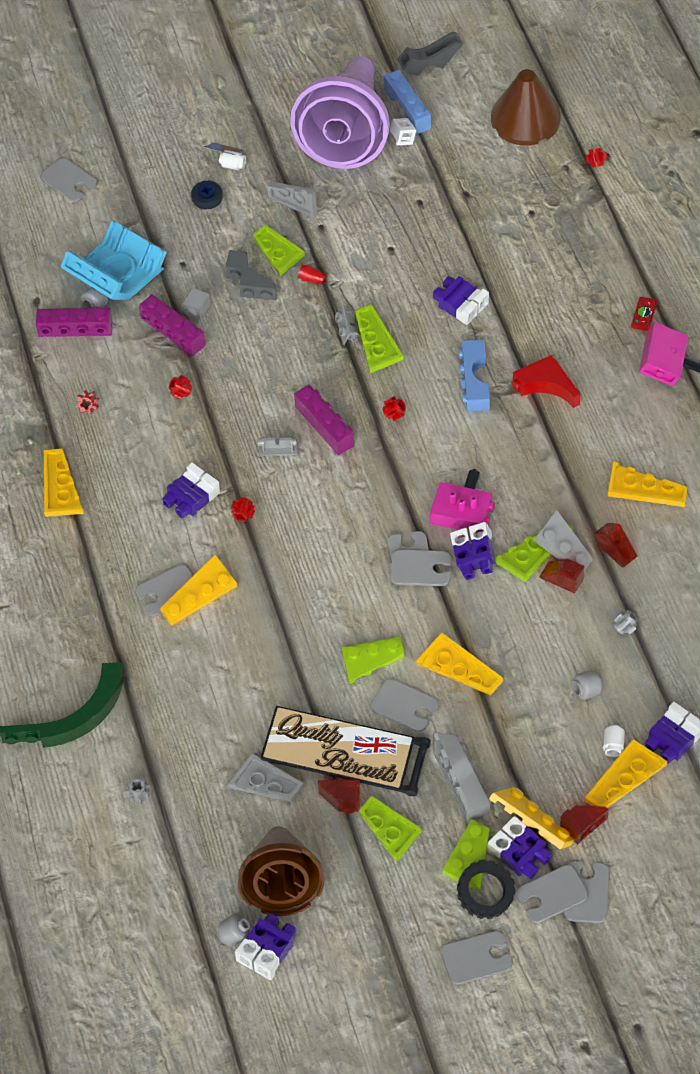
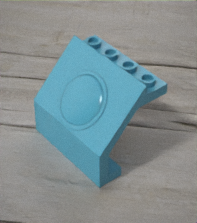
[61,220,167,300]

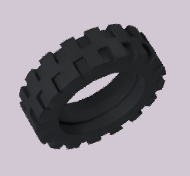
[457,860,515,919]

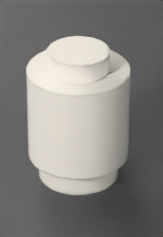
[219,150,246,170]
[603,725,625,757]

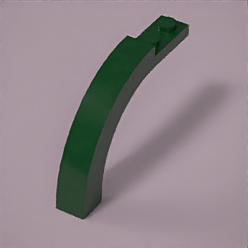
[0,662,124,748]

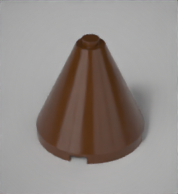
[491,69,561,146]
[238,826,324,916]

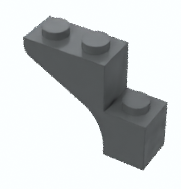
[397,32,463,76]
[225,250,277,300]

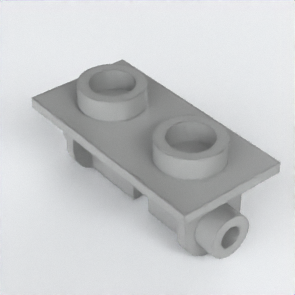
[335,305,359,345]
[258,436,297,456]

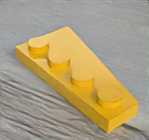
[44,449,84,517]
[416,632,504,696]

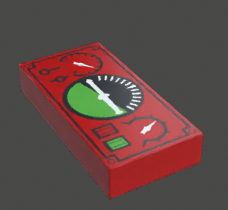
[631,296,658,331]

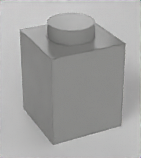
[183,288,211,321]

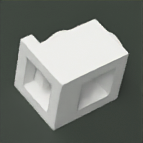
[390,118,416,145]

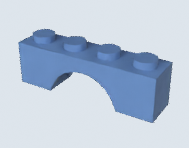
[384,70,431,135]
[459,340,490,411]

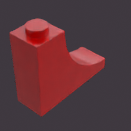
[511,355,581,408]

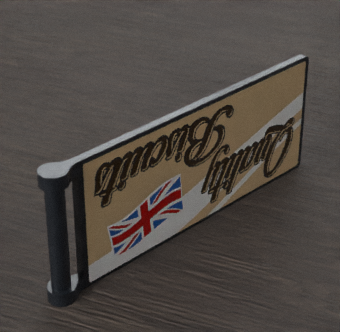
[261,706,431,797]

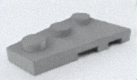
[268,182,317,218]
[533,510,593,576]
[228,754,303,802]

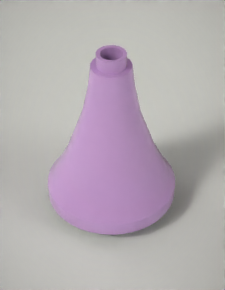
[290,56,390,169]

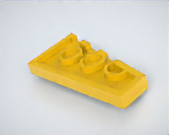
[608,461,688,507]
[160,555,237,626]
[585,739,667,813]
[489,787,575,849]

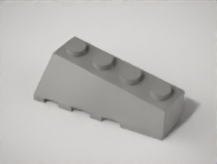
[433,733,492,822]

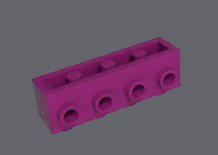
[139,294,206,356]
[36,308,112,337]
[294,384,354,455]

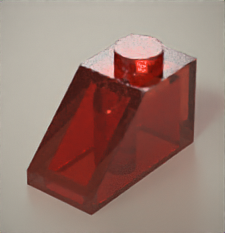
[593,523,638,567]
[539,558,585,594]
[318,780,360,814]
[560,805,609,845]

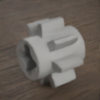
[613,610,638,634]
[125,777,151,804]

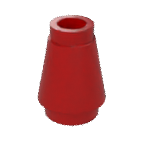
[298,264,326,284]

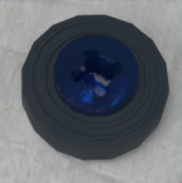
[191,180,223,210]

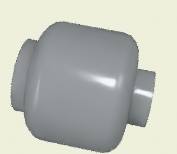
[81,287,108,308]
[571,671,603,700]
[217,914,250,946]

